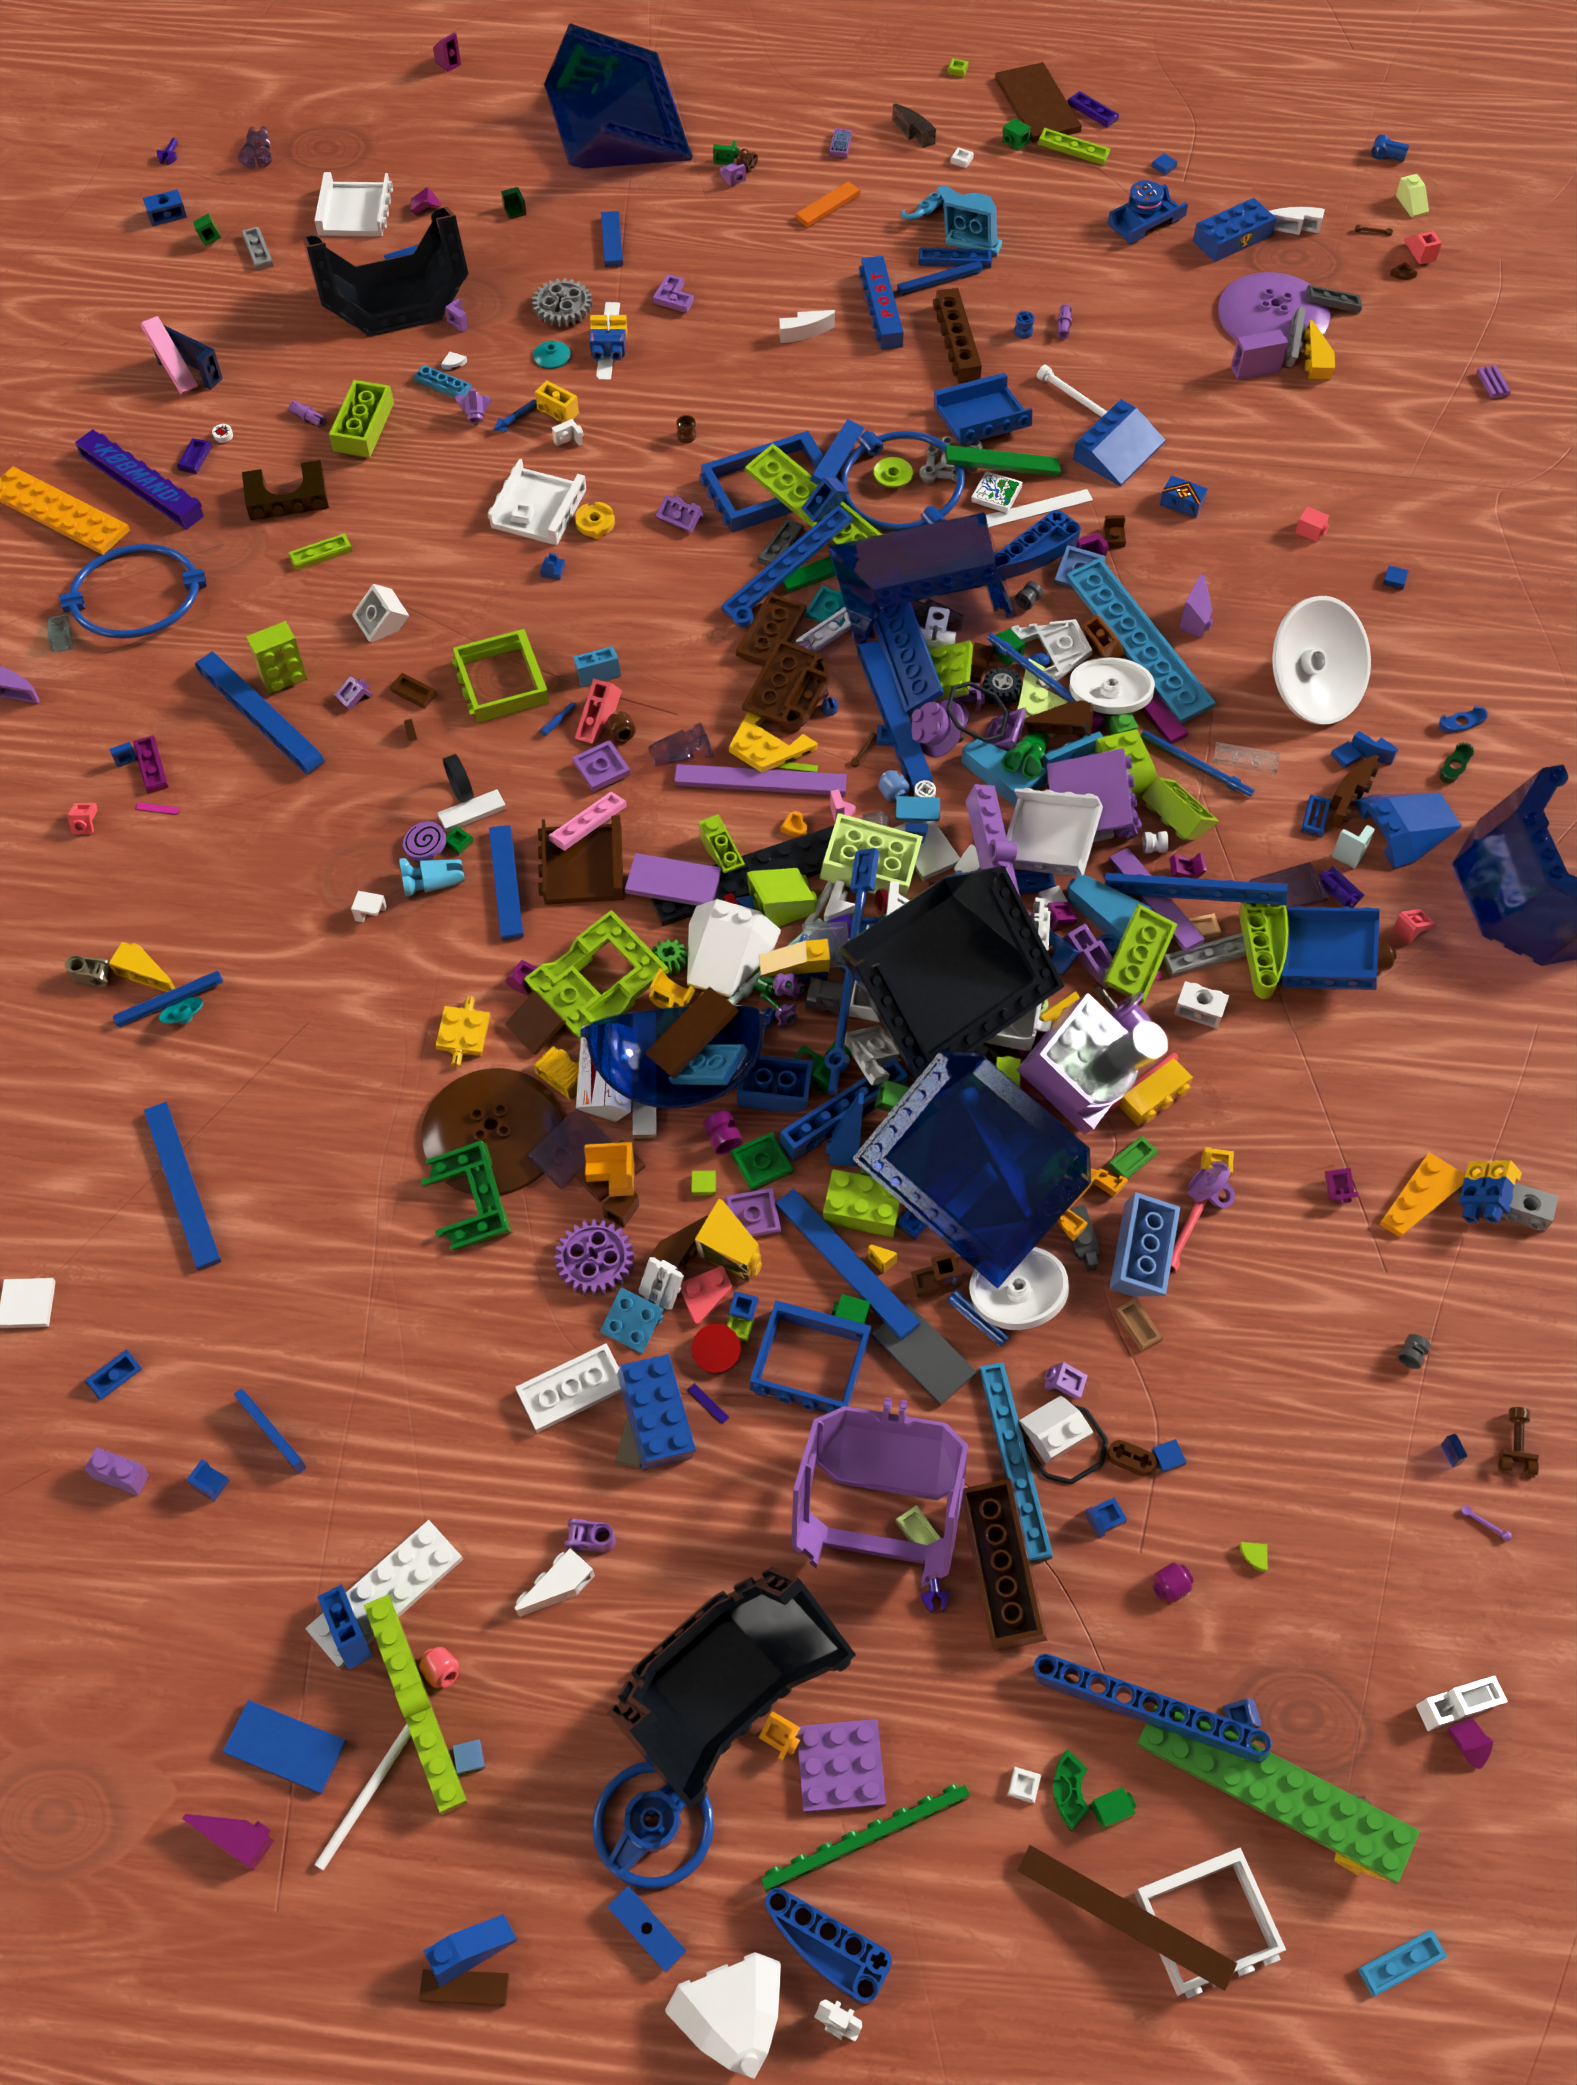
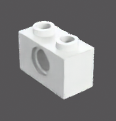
[1174,981,1229,1029]

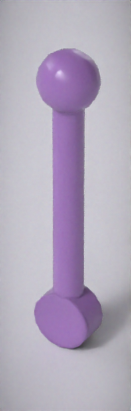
[1460,1505,1512,1541]

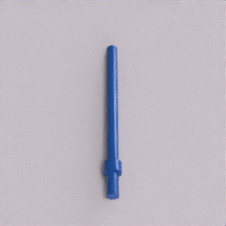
[987,632,1077,702]
[1141,730,1255,797]

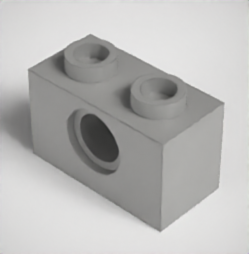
[1502,1183,1559,1231]

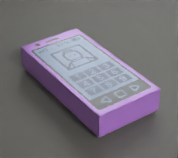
[830,128,852,158]

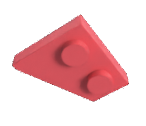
[680,1265,732,1328]

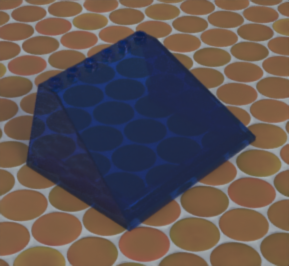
[544,23,693,169]
[829,512,1016,648]
[852,1051,1091,1289]

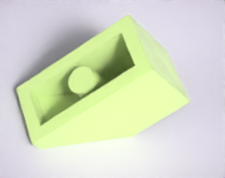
[1396,174,1429,218]

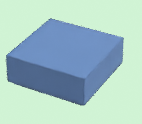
[453,1739,485,1775]

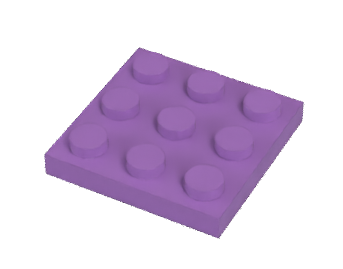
[797,1719,886,1813]

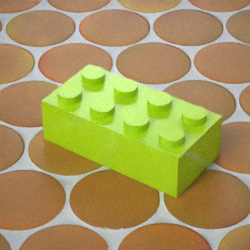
[329,380,394,458]

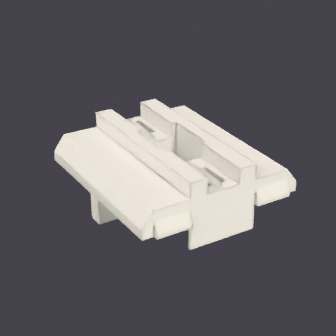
[638,1257,684,1309]
[814,1999,862,2042]

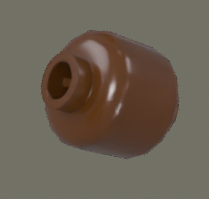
[606,711,636,743]
[1377,941,1396,973]

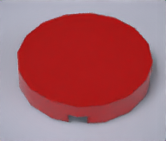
[691,1323,741,1374]

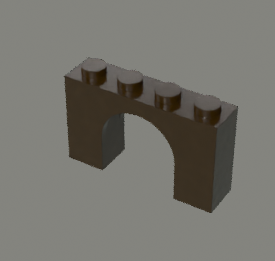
[242,460,329,520]

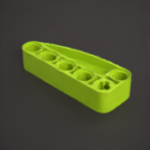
[1239,903,1288,999]

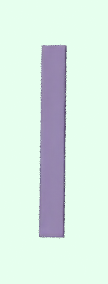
[675,764,847,796]

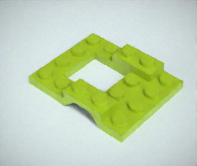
[524,910,669,1041]

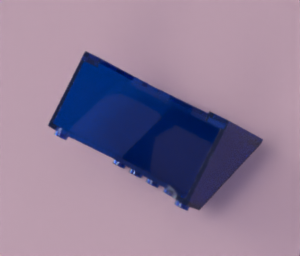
[1452,764,1577,966]

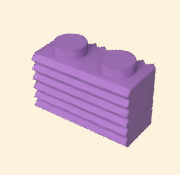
[85,1447,149,1495]

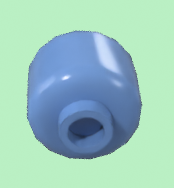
[878,770,910,802]

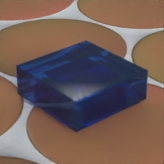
[1440,1434,1468,1468]

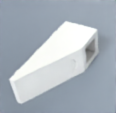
[514,1549,595,1617]

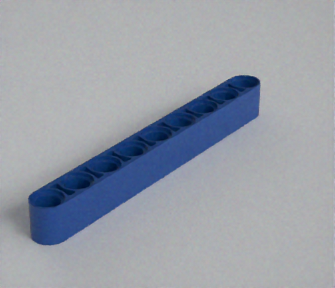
[857,640,933,792]
[195,651,325,775]
[1034,1654,1272,1763]

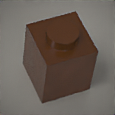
[602,1191,640,1228]

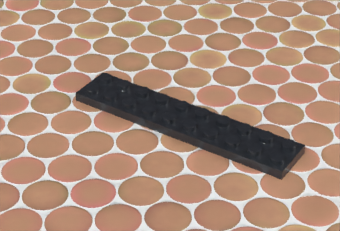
[650,826,834,926]

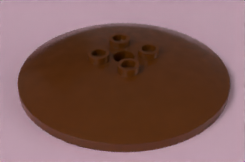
[422,1068,563,1195]

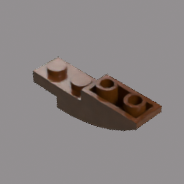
[1330,755,1379,829]

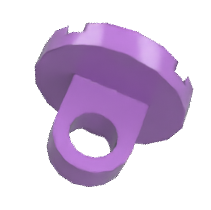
[1187,1161,1235,1208]

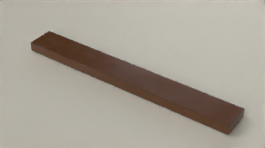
[1017,1845,1238,1991]

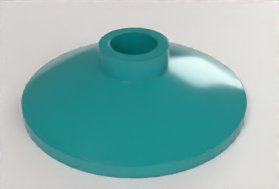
[533,341,571,369]
[159,997,203,1024]

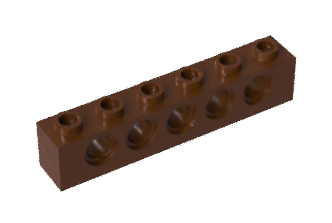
[933,288,982,383]

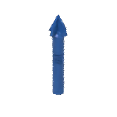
[493,399,537,431]

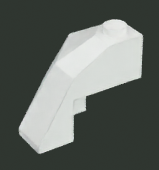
[665,1952,781,2079]

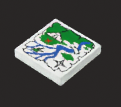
[971,471,1023,513]

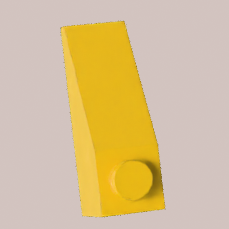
[759,939,830,977]
[109,942,175,992]

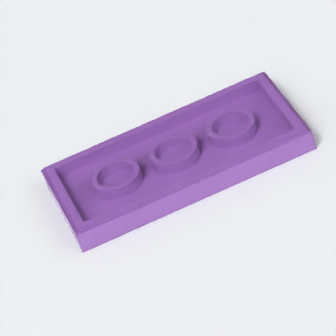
[625,853,722,906]

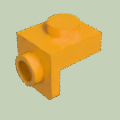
[758,1711,801,1761]

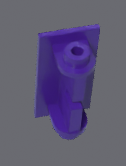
[1318,866,1365,908]

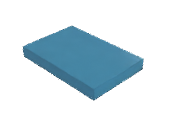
[669,1045,748,1085]

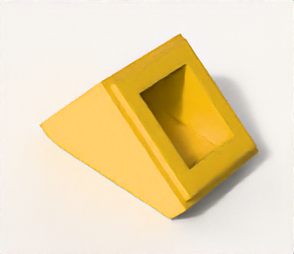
[868,1244,898,1273]

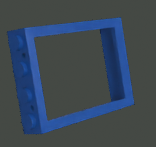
[699,431,837,533]

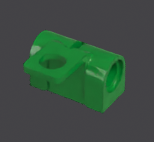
[793,1041,853,1094]

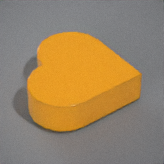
[780,811,807,838]

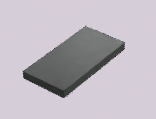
[872,1303,977,1406]

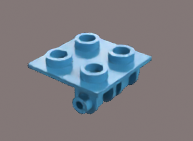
[600,1287,664,1354]

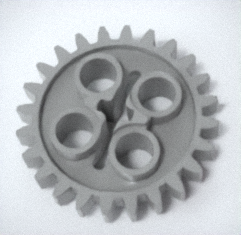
[532,278,593,327]

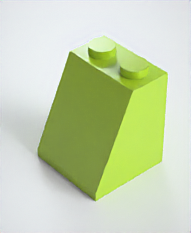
[747,868,818,927]

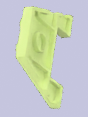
[1017,659,1068,737]

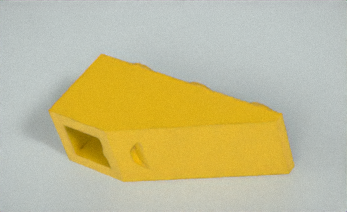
[1303,320,1335,380]

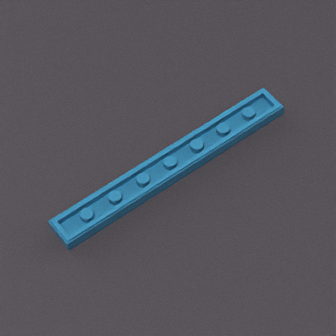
[979,1362,1053,1562]

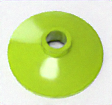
[874,457,913,488]

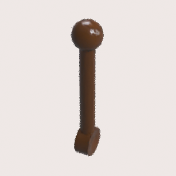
[1355,225,1393,236]
[851,732,877,767]

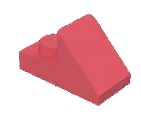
[1394,909,1436,944]

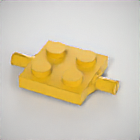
[436,996,490,1068]

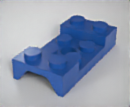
[1108,184,1188,244]

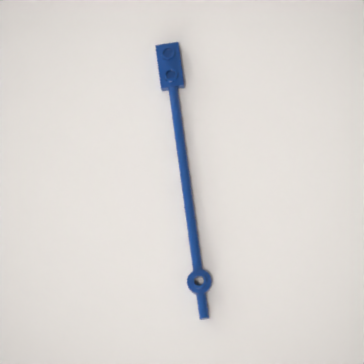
[825,848,879,1094]

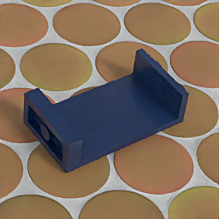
[153,325,223,390]

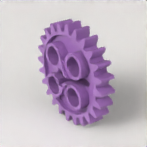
[554,1219,634,1296]

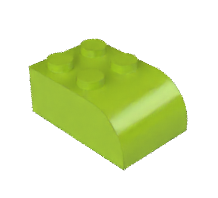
[1094,729,1157,799]

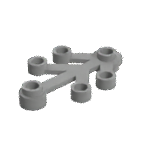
[919,436,982,483]

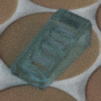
[48,614,72,652]

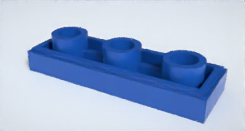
[607,1886,687,1973]

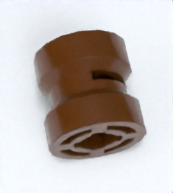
[676,415,696,443]

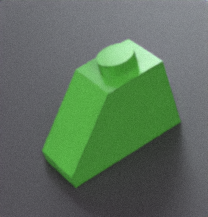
[1100,713,1139,735]

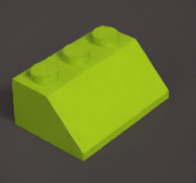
[1141,777,1219,840]

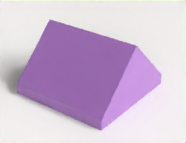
[985,708,1026,752]

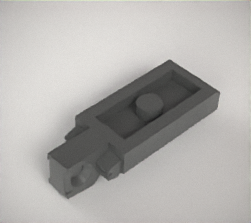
[1068,1205,1100,1271]

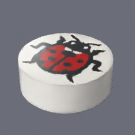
[212,424,233,443]

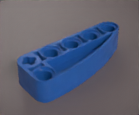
[992,510,1081,579]
[765,1888,892,2005]

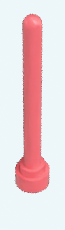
[1169,1199,1208,1274]

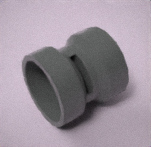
[1015,581,1043,610]
[1398,1334,1431,1369]

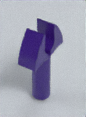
[157,138,178,165]
[920,1576,950,1613]

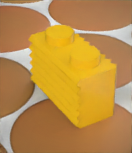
[534,1046,579,1100]

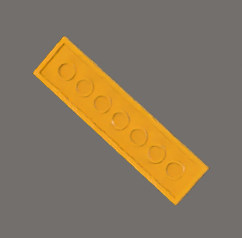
[0,466,130,555]

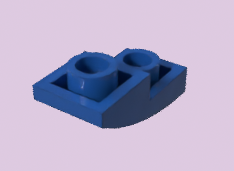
[1351,731,1399,765]

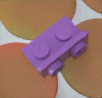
[656,495,705,533]

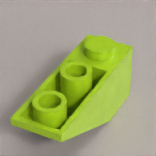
[698,814,745,873]

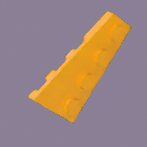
[1380,1152,1466,1238]

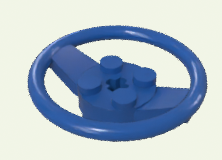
[592,1762,714,1889]

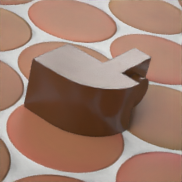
[911,1252,963,1297]

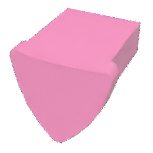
[830,789,856,822]

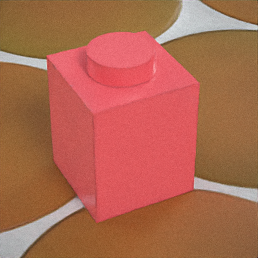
[1295,506,1330,542]

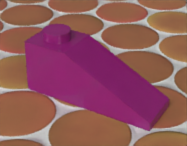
[182,1814,274,1870]

